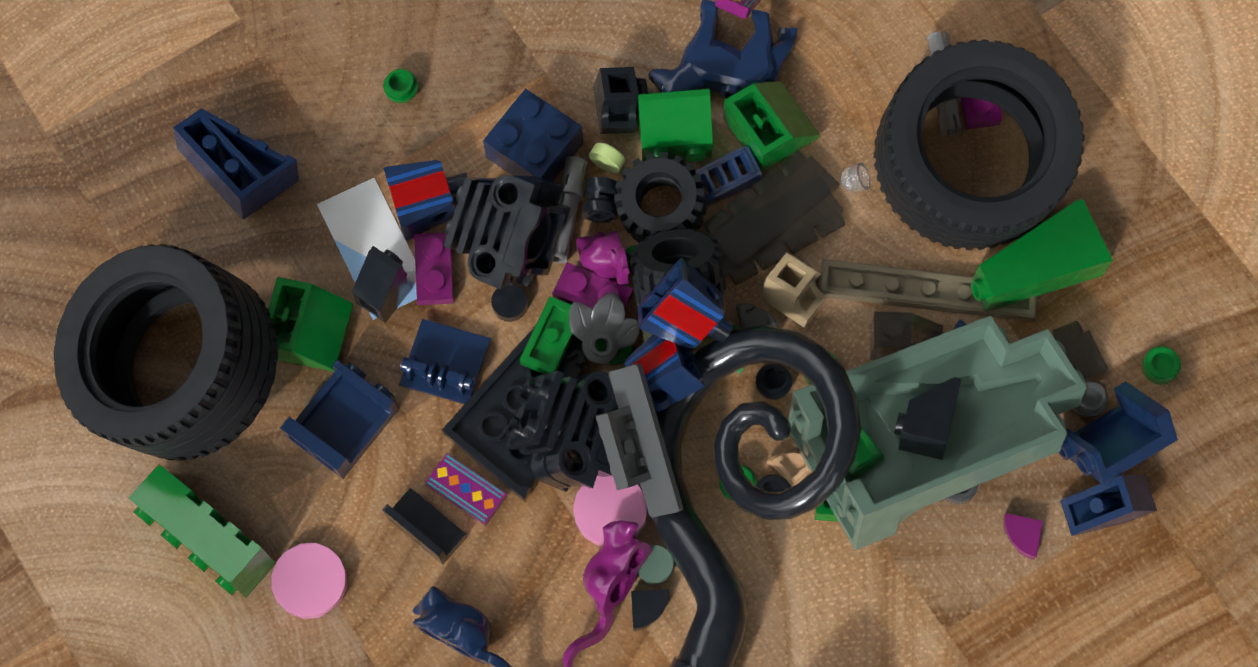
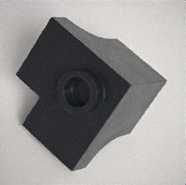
[593,66,648,134]

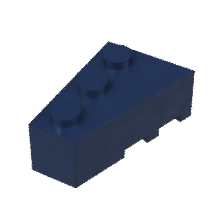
[173,108,299,220]

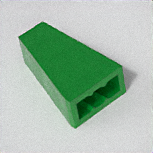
[971,199,1113,312]

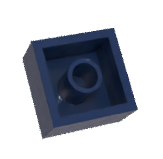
[483,88,584,181]

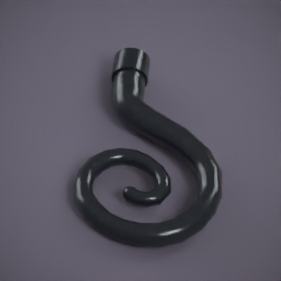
[652,325,862,667]

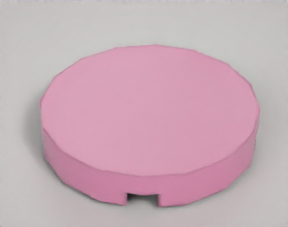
[573,476,648,546]
[271,543,347,619]

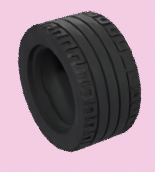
[873,39,1085,251]
[53,244,278,461]

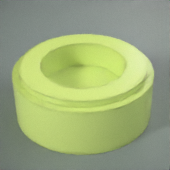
[589,143,625,174]

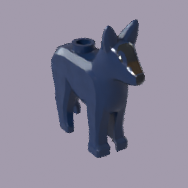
[648,0,798,99]

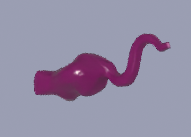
[576,231,629,285]
[563,520,651,667]

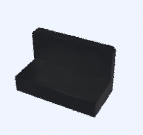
[382,488,467,565]

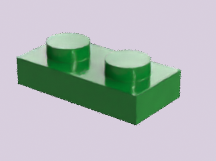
[520,296,574,374]

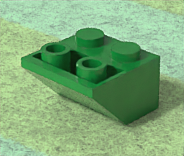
[723,81,820,172]
[268,277,354,372]

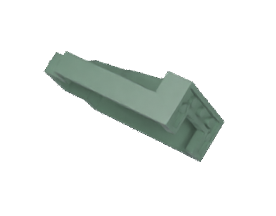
[788,315,1087,551]

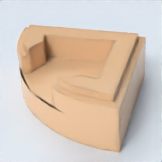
[767,453,811,487]

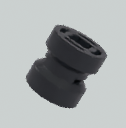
[582,177,618,223]

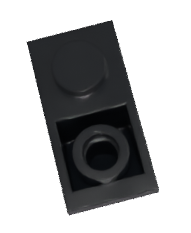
[352,246,411,323]

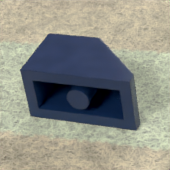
[1060,475,1157,536]

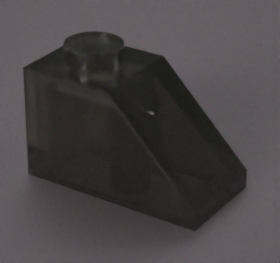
[870,311,943,360]

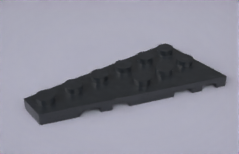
[441,327,587,503]

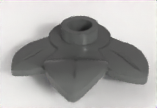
[569,292,640,364]

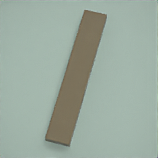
[819,259,1037,322]

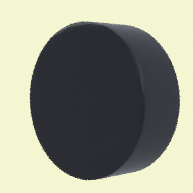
[491,284,528,322]

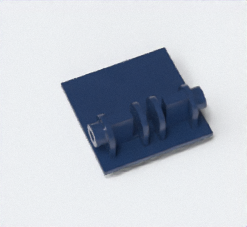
[399,319,491,404]

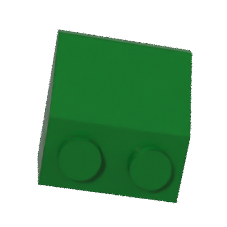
[638,89,713,162]

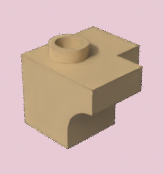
[760,252,826,328]

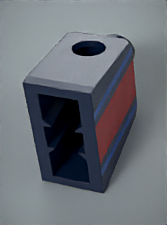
[383,160,468,240]
[637,258,733,349]
[624,335,704,412]

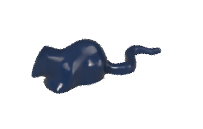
[412,586,512,667]

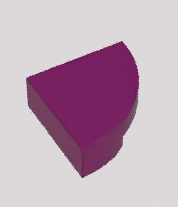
[1003,513,1043,560]

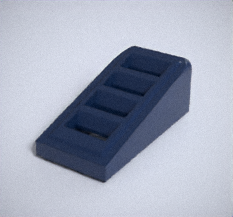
[696,145,762,206]

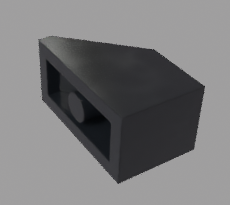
[894,377,961,460]

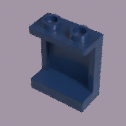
[280,360,398,479]
[1058,382,1178,485]

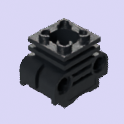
[444,175,571,290]
[506,370,619,492]

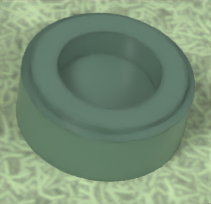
[638,545,673,585]

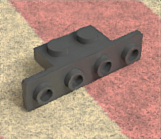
[596,363,683,517]

